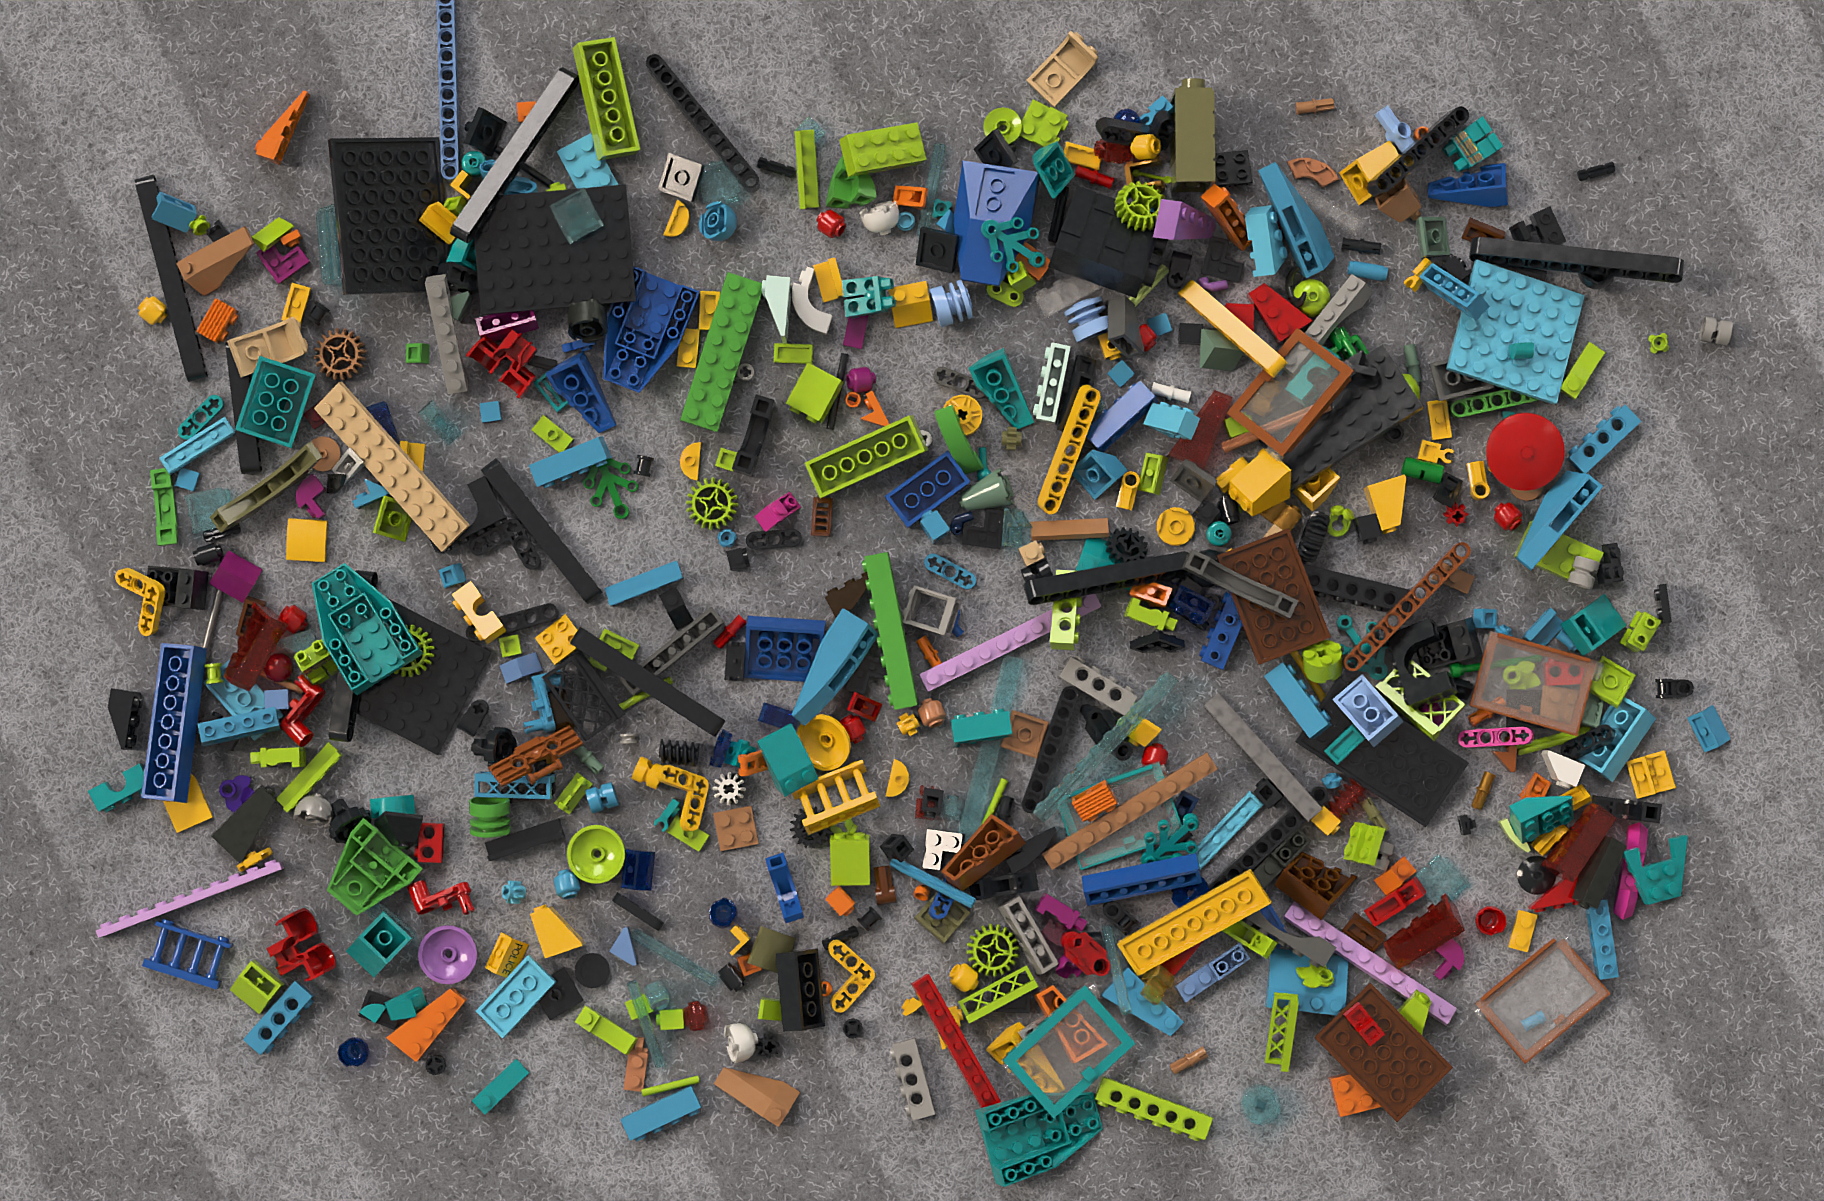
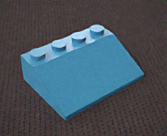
[1265,948,1348,1015]

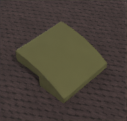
[914,892,970,944]
[747,926,796,973]

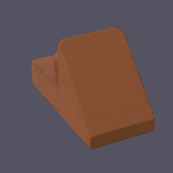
[1491,733,1518,772]

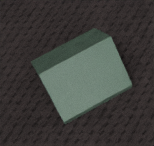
[1415,217,1450,259]
[450,291,473,324]
[1200,329,1244,371]

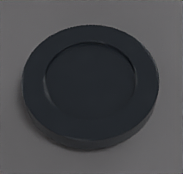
[575,953,610,988]

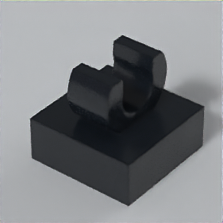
[1509,220,1535,241]

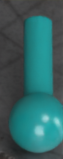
[977,447,991,481]

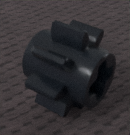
[755,1033,780,1058]

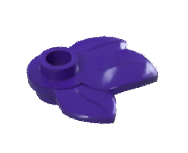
[219,775,254,812]

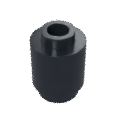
[1217,495,1241,525]
[193,542,224,566]
[718,962,746,992]

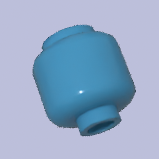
[553,869,581,900]

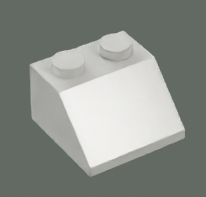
[1541,750,1585,789]

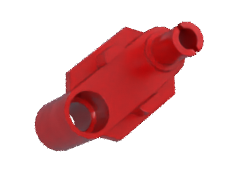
[280,674,326,747]
[407,880,475,915]
[1061,931,1111,976]

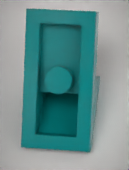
[385,986,427,1021]

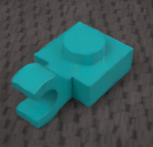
[653,798,681,832]

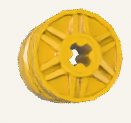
[943,395,982,437]

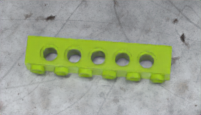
[1094,1076,1213,1142]

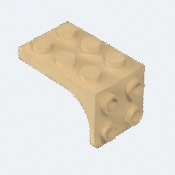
[1026,31,1098,108]
[227,316,308,377]

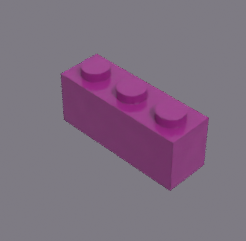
[475,310,539,342]

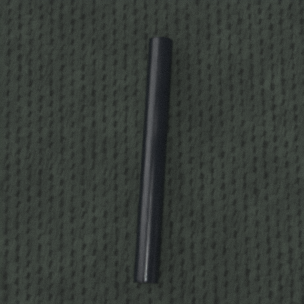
[495,145,555,188]
[826,353,849,430]

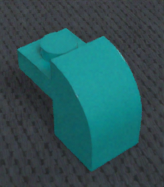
[370,794,416,818]

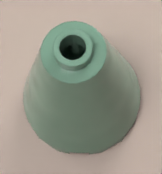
[959,468,1015,511]

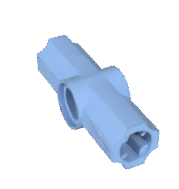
[1375,105,1420,154]

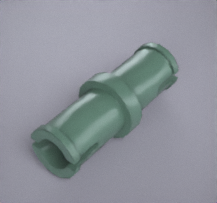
[1403,344,1422,382]
[573,745,605,775]

